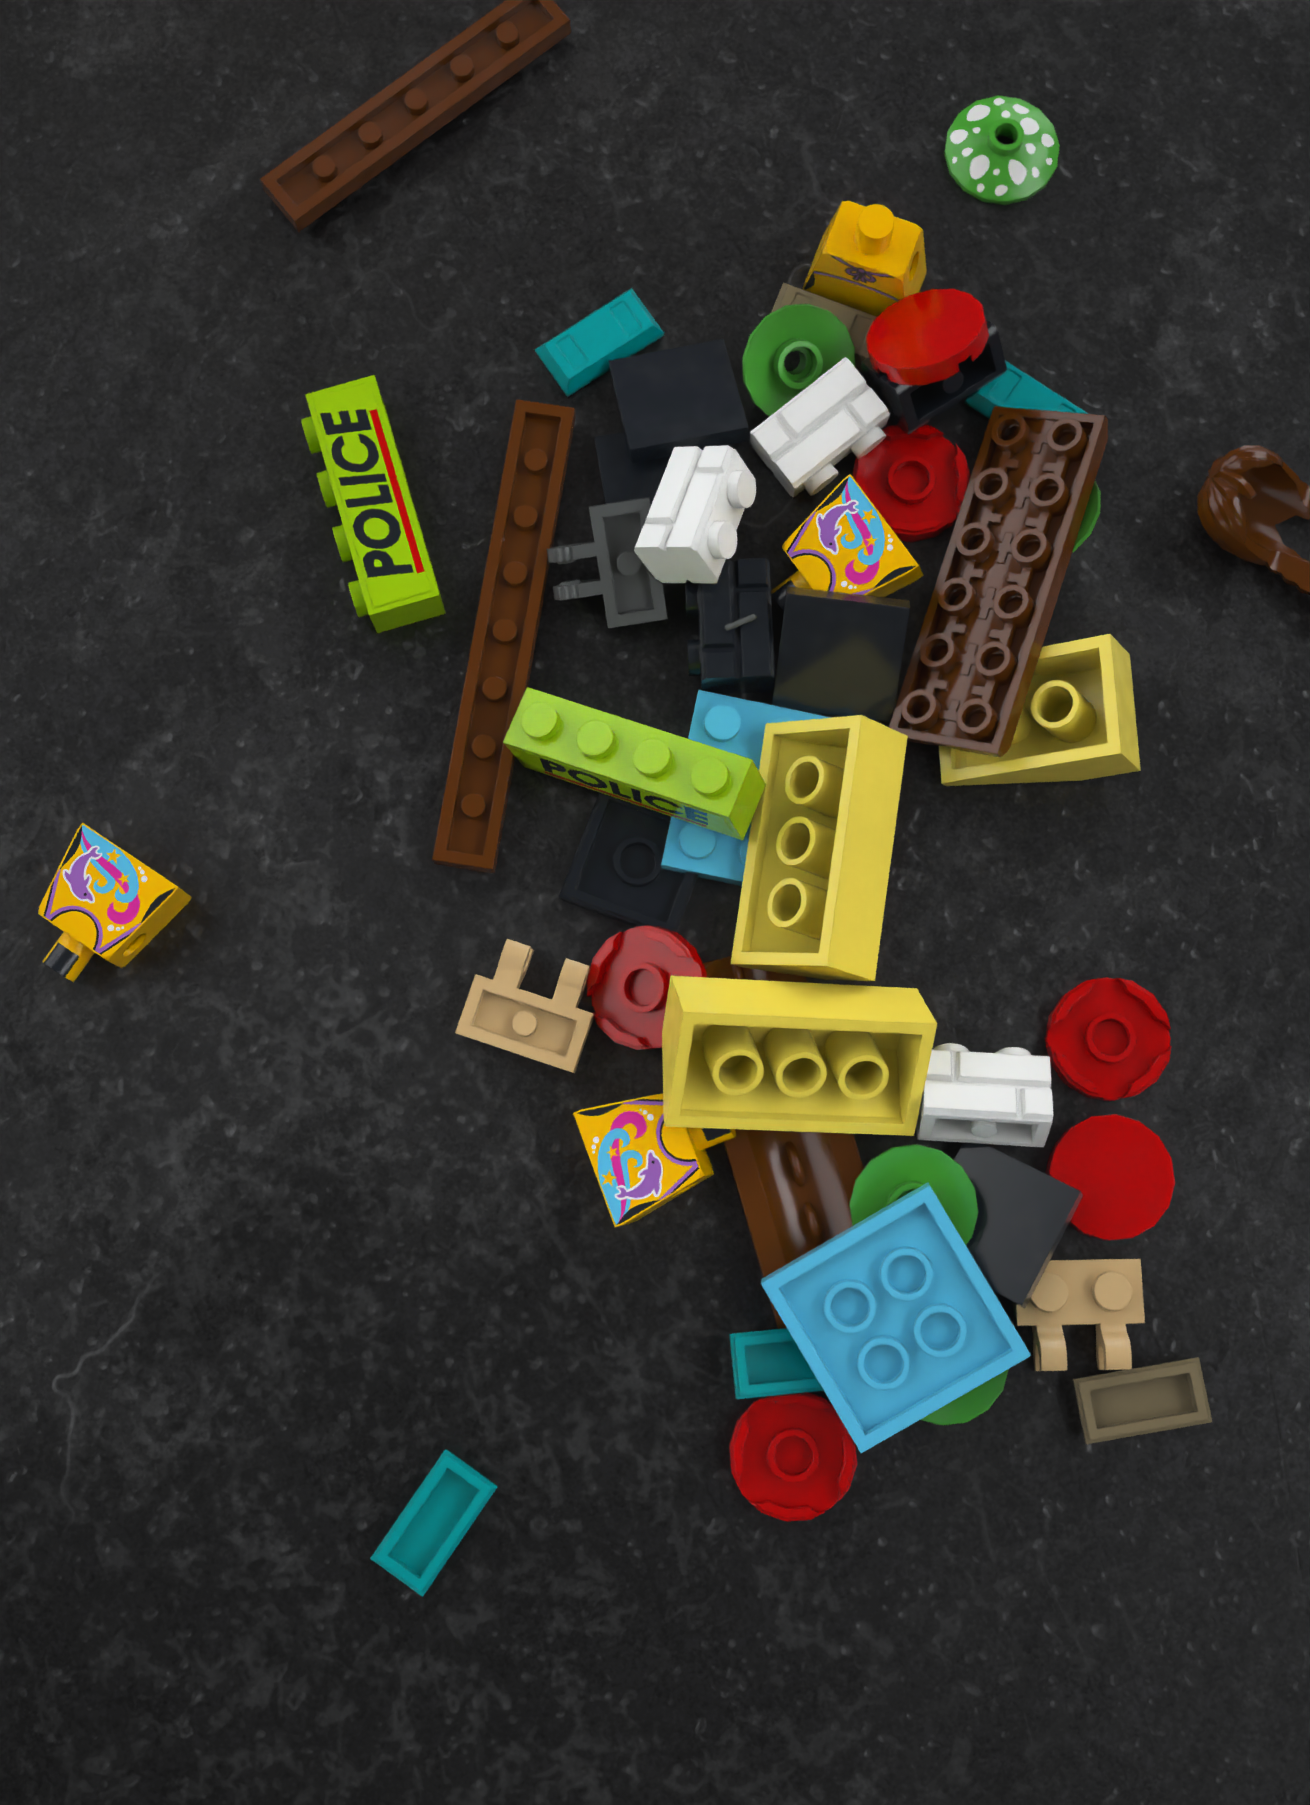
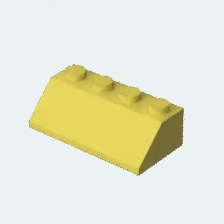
[731,715,908,981]
[662,976,937,1136]

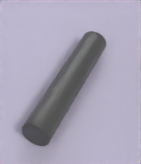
[725,614,757,631]

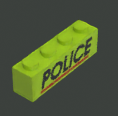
[301,375,446,633]
[503,687,766,840]

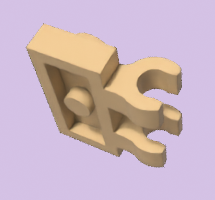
[455,939,594,1073]
[1012,1259,1145,1371]

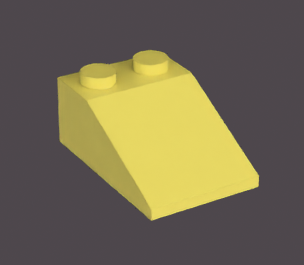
[939,634,1141,786]

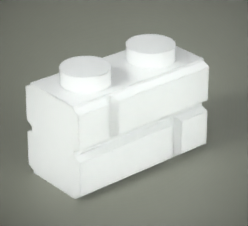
[750,357,890,498]
[634,445,756,584]
[916,1043,1053,1147]

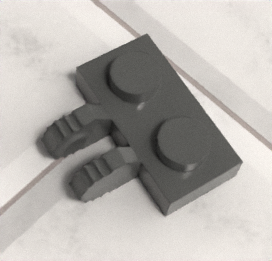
[547,497,668,628]

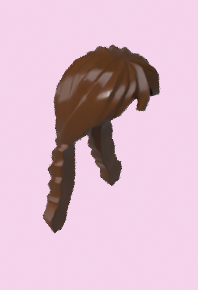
[1197,445,1310,595]

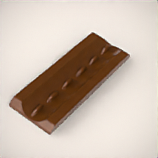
[889,406,1108,758]
[703,956,864,1329]

